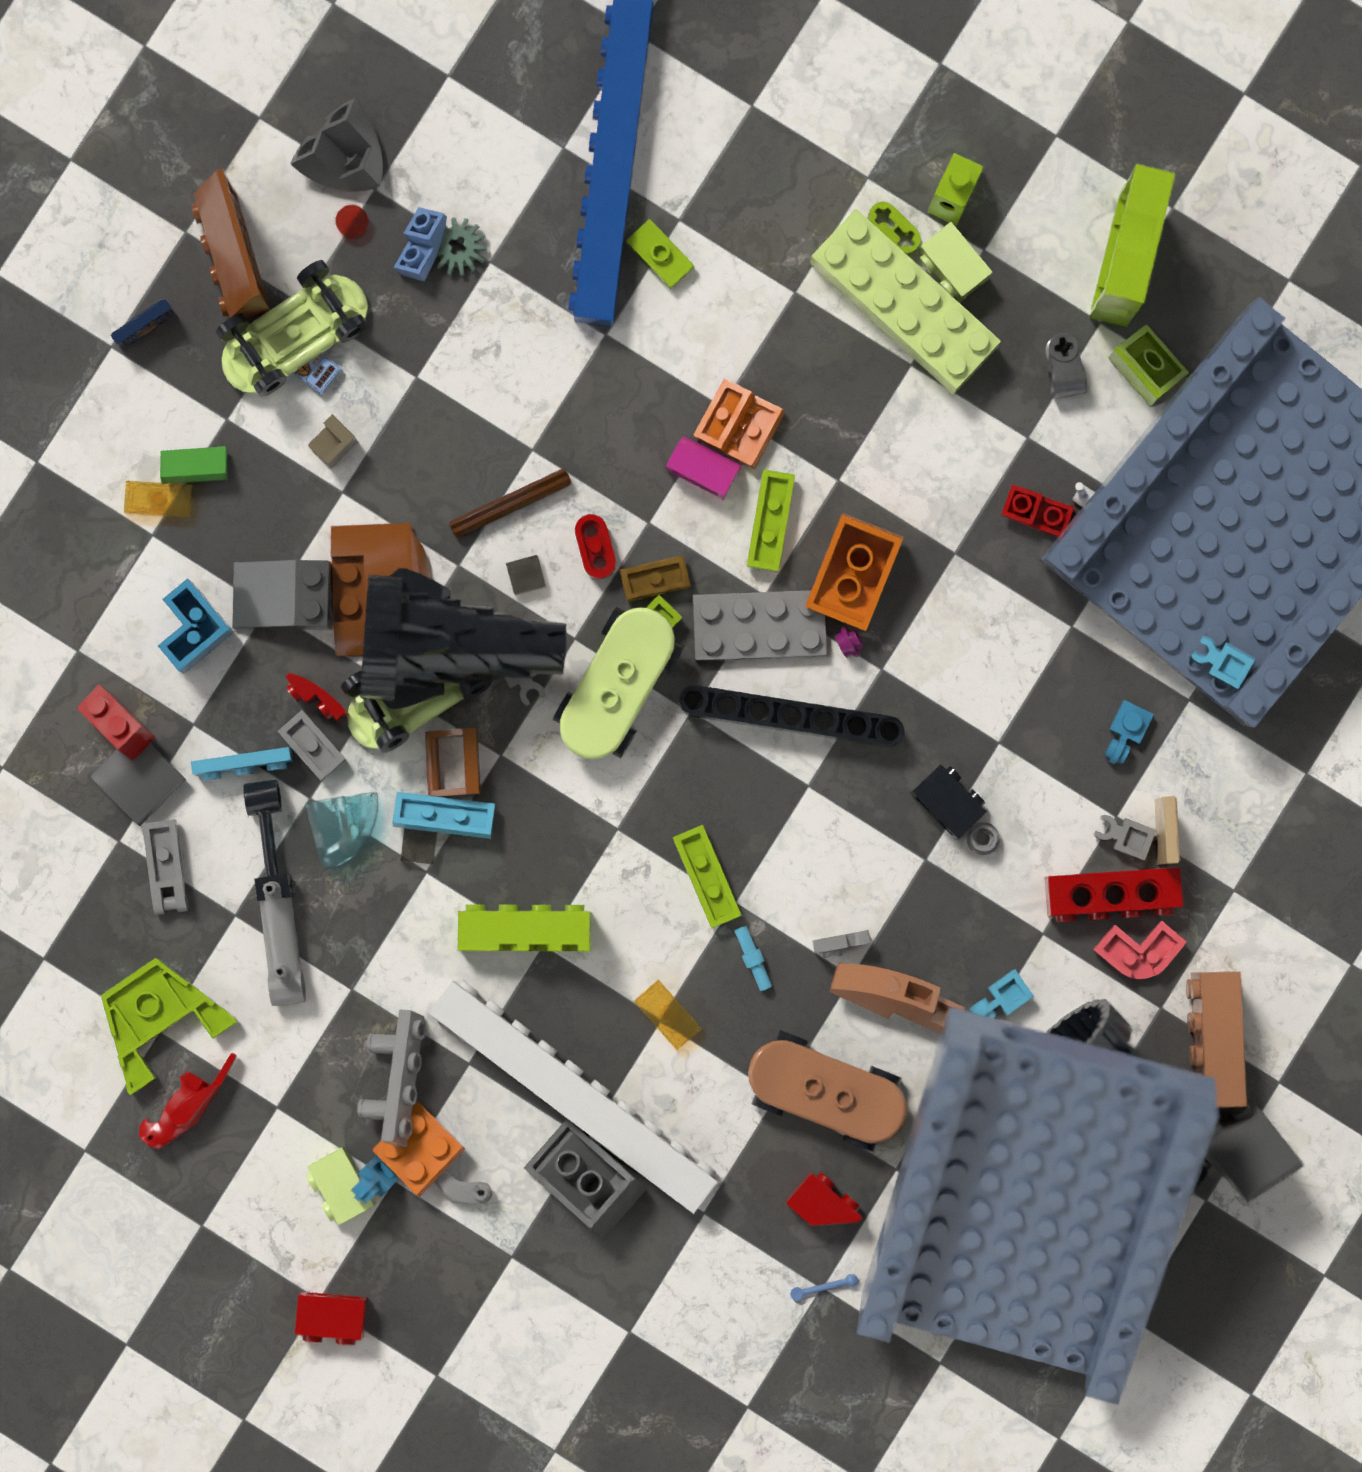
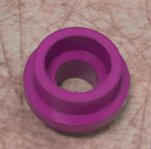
[836,626,864,658]

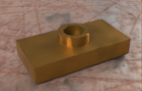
[620,555,691,603]

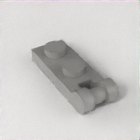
[142,819,189,916]

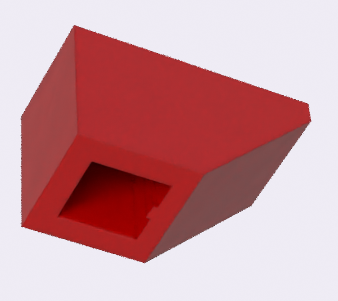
[785,1171,862,1226]

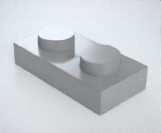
[277,710,347,781]

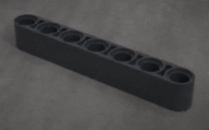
[679,685,905,747]

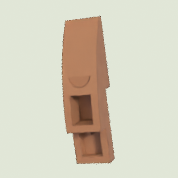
[829,963,965,1034]

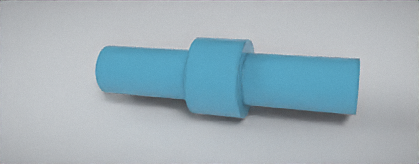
[734,926,772,991]

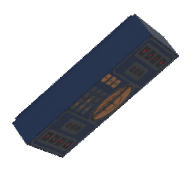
[110,299,176,350]

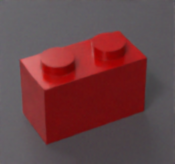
[77,684,156,760]
[294,1291,368,1345]

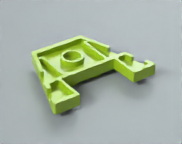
[101,958,239,1095]

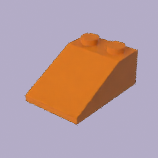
[805,513,904,631]

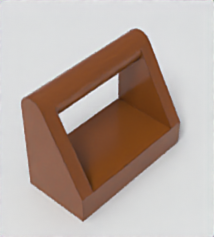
[425,728,481,797]

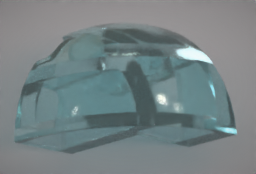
[306,792,378,870]

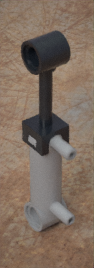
[243,779,306,1006]

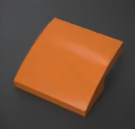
[693,379,785,469]

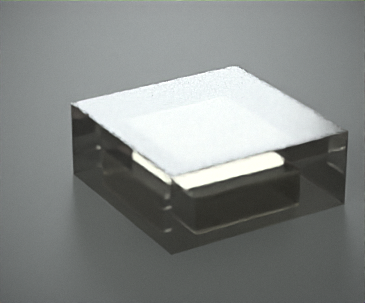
[506,555,546,596]
[400,828,438,865]

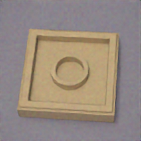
[1154,796,1180,865]

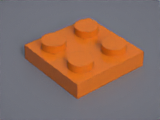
[372,1102,466,1197]

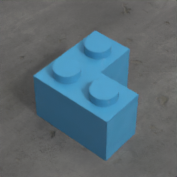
[158,578,235,674]

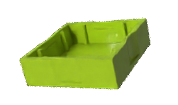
[1089,164,1176,327]

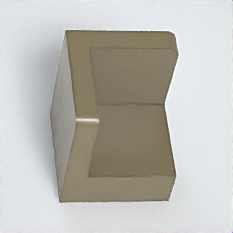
[308,414,358,469]

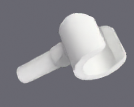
[1072,482,1095,507]

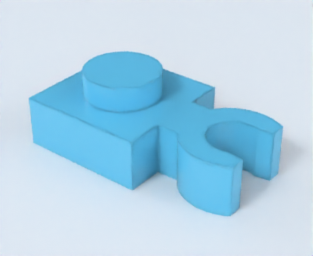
[1191,636,1256,689]

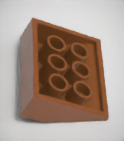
[191,168,270,320]

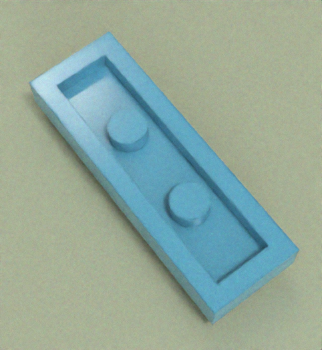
[191,747,294,781]
[392,792,495,839]

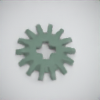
[436,217,487,276]

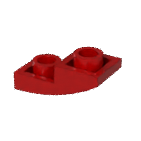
[1001,484,1075,537]
[285,673,349,722]

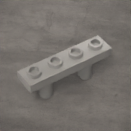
[358,1009,426,1147]

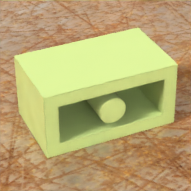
[918,222,992,303]
[306,1146,377,1225]

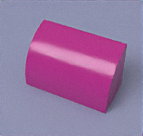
[666,436,742,500]

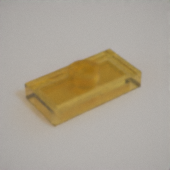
[124,480,193,518]
[634,979,702,1050]

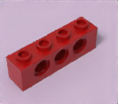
[1044,867,1183,922]

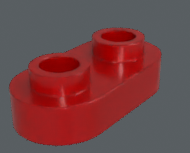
[575,514,616,580]

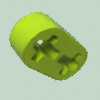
[868,202,921,256]

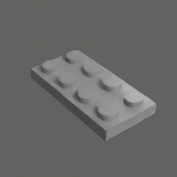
[693,590,827,661]

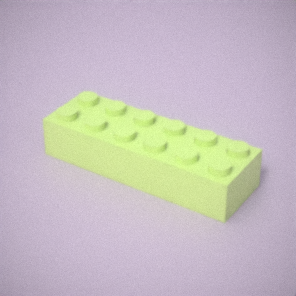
[810,209,1001,395]

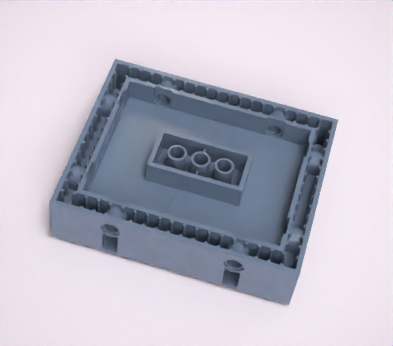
[1040,297,1362,728]
[857,1007,1218,1405]

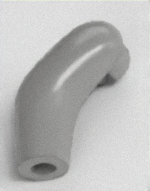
[435,1169,492,1204]

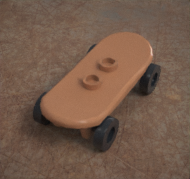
[748,1030,907,1152]

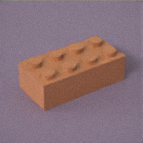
[1186,971,1247,1107]

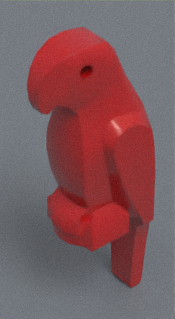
[139,1053,237,1149]

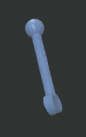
[790,1274,858,1301]

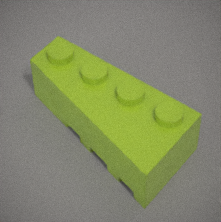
[458,904,591,951]

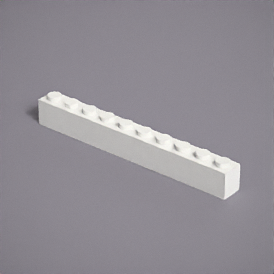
[428,980,718,1214]

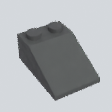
[232,560,332,630]
[1205,1099,1304,1203]
[524,1118,647,1239]

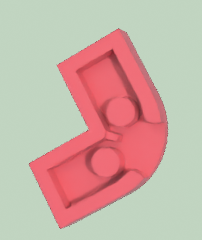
[1093,921,1187,979]

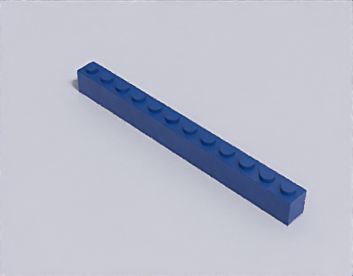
[568,0,654,327]

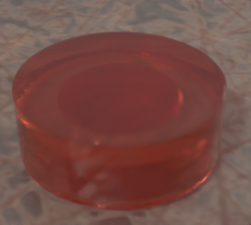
[335,205,369,239]

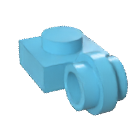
[970,969,1034,1018]

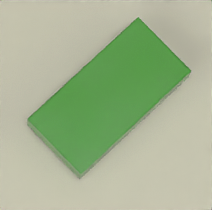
[160,446,228,484]

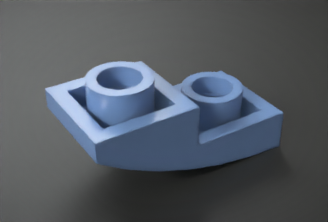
[394,207,447,281]

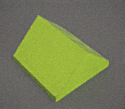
[1108,324,1189,406]

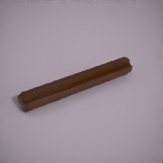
[449,469,571,538]

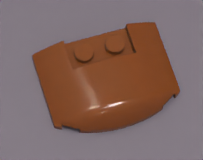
[331,523,431,657]

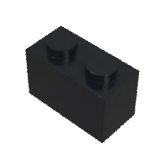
[911,764,987,840]

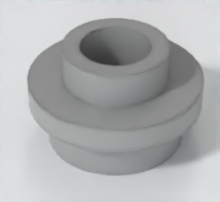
[967,822,1000,855]

